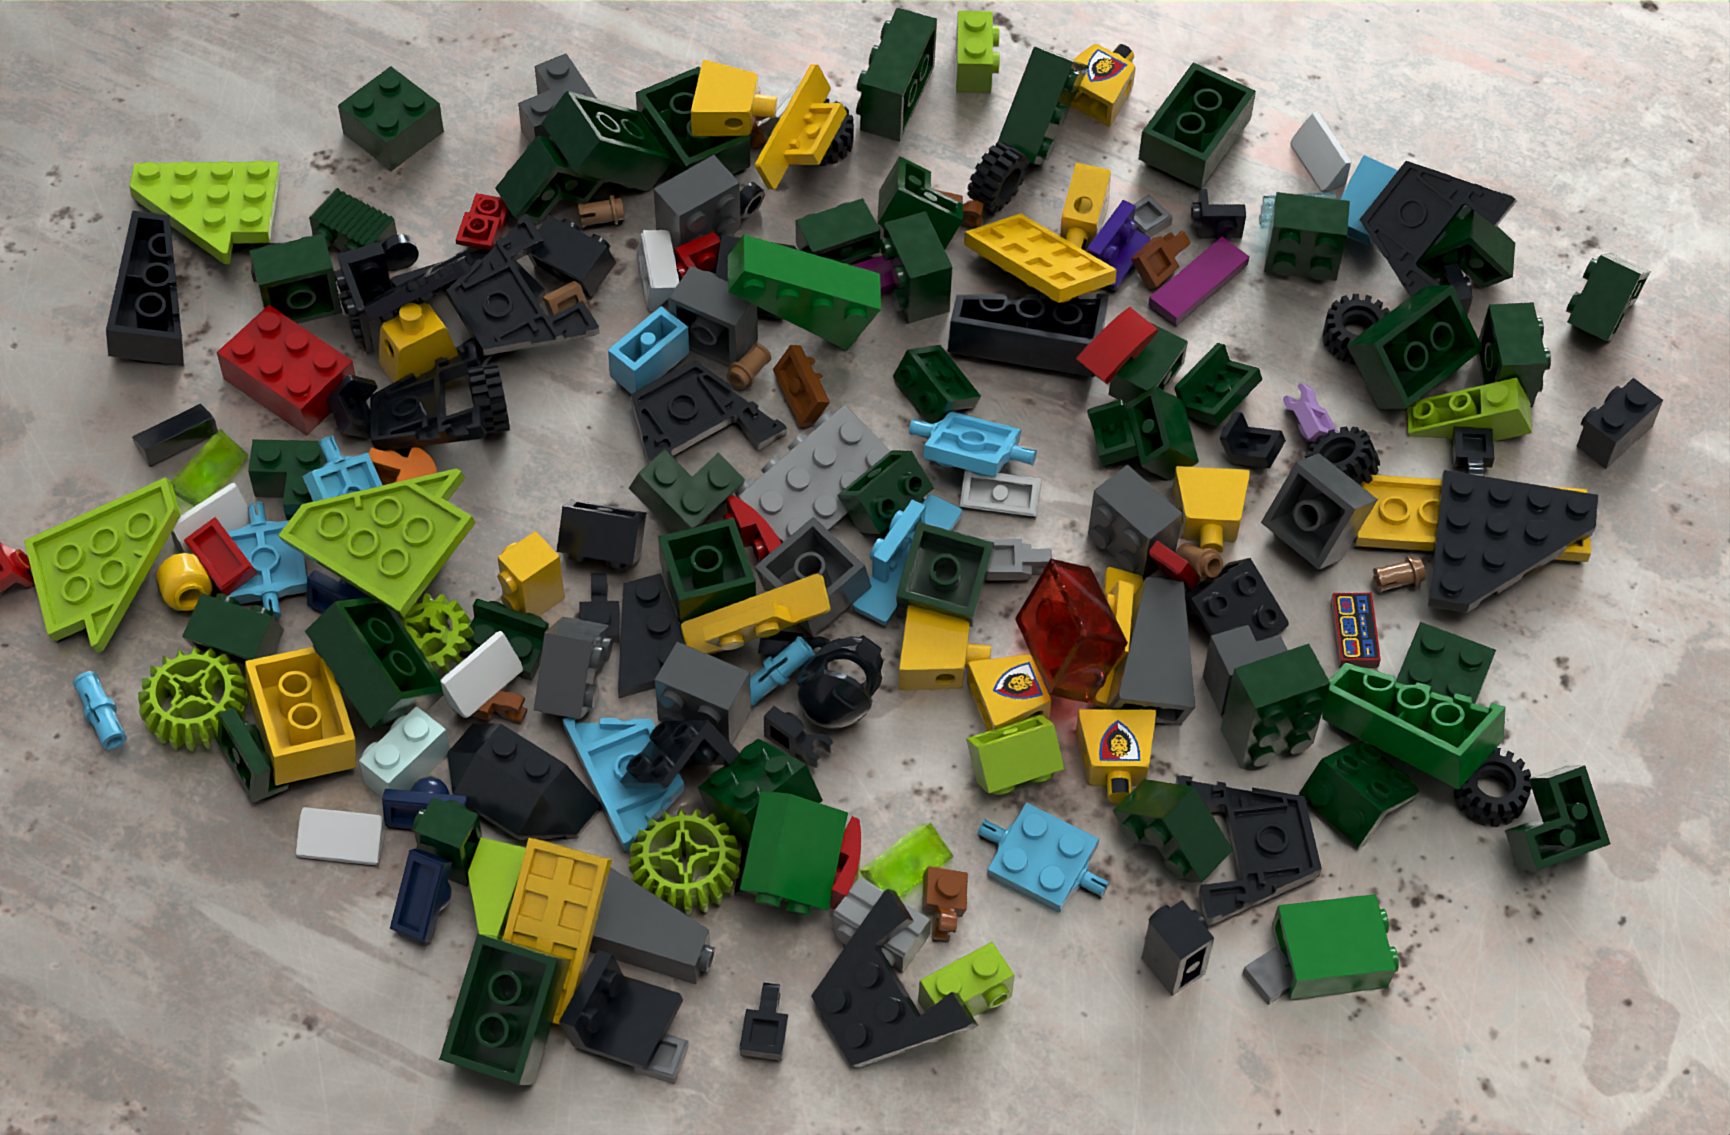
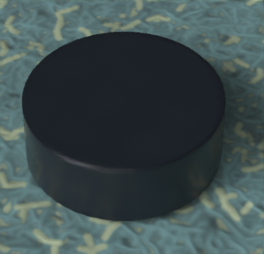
[740,182,765,219]
[382,234,419,270]

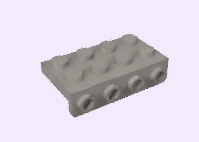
[734,404,890,543]

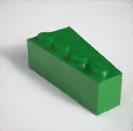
[728,234,881,350]
[1322,663,1506,790]

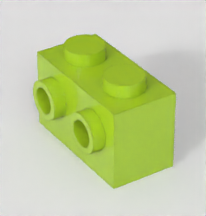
[956,10,1000,93]
[966,715,1065,795]
[918,941,1015,1017]

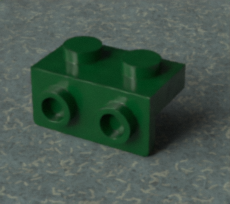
[1174,343,1263,426]

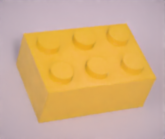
[245,647,356,785]

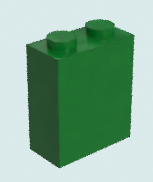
[740,791,848,916]
[1272,894,1399,999]

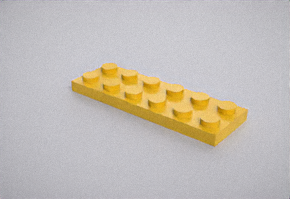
[1355,475,1591,562]

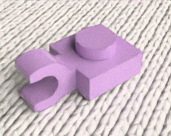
[1283,383,1338,443]

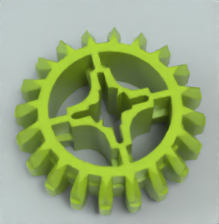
[138,646,249,753]
[628,807,741,917]

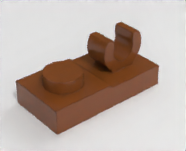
[773,345,830,427]

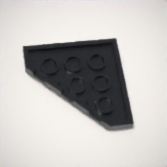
[1428,470,1598,613]

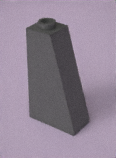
[1105,576,1196,726]
[589,867,715,984]

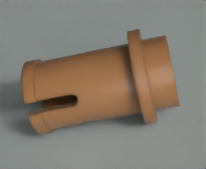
[578,195,625,227]
[727,344,771,389]
[1176,542,1223,579]
[1373,556,1426,593]

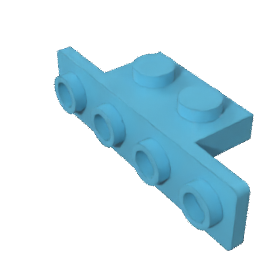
[853,494,962,625]

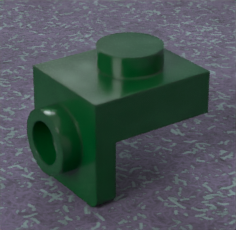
[1087,399,1139,466]

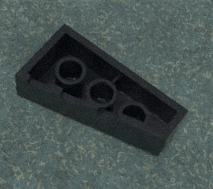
[106,211,184,366]
[947,293,1109,377]

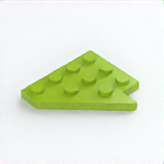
[129,160,281,264]
[278,468,476,617]
[24,477,181,653]

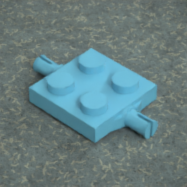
[909,411,1037,477]
[302,435,382,502]
[227,502,308,620]
[977,802,1110,912]

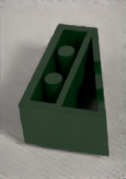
[997,47,1089,165]

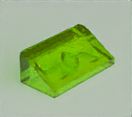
[170,429,249,507]
[859,822,953,897]

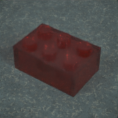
[1015,558,1128,704]

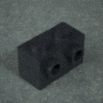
[528,215,616,297]
[1577,378,1663,469]
[556,499,647,569]
[1141,900,1214,996]

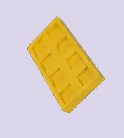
[964,213,1117,303]
[503,838,613,1025]

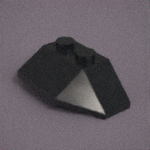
[447,723,602,840]

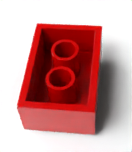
[216,305,356,436]

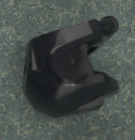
[797,635,883,729]

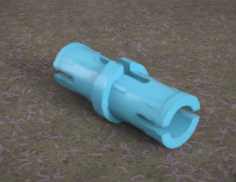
[750,636,815,706]
[73,671,127,750]

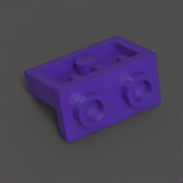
[1087,200,1150,290]

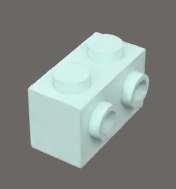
[359,706,450,798]

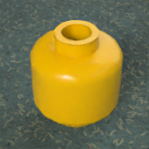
[156,553,213,611]

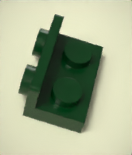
[893,345,981,424]
[459,599,549,681]
[217,708,289,802]

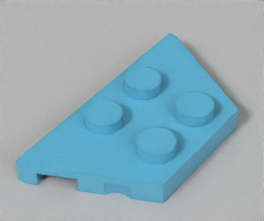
[562,717,685,852]

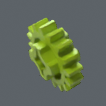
[398,593,474,674]

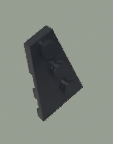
[618,573,687,698]

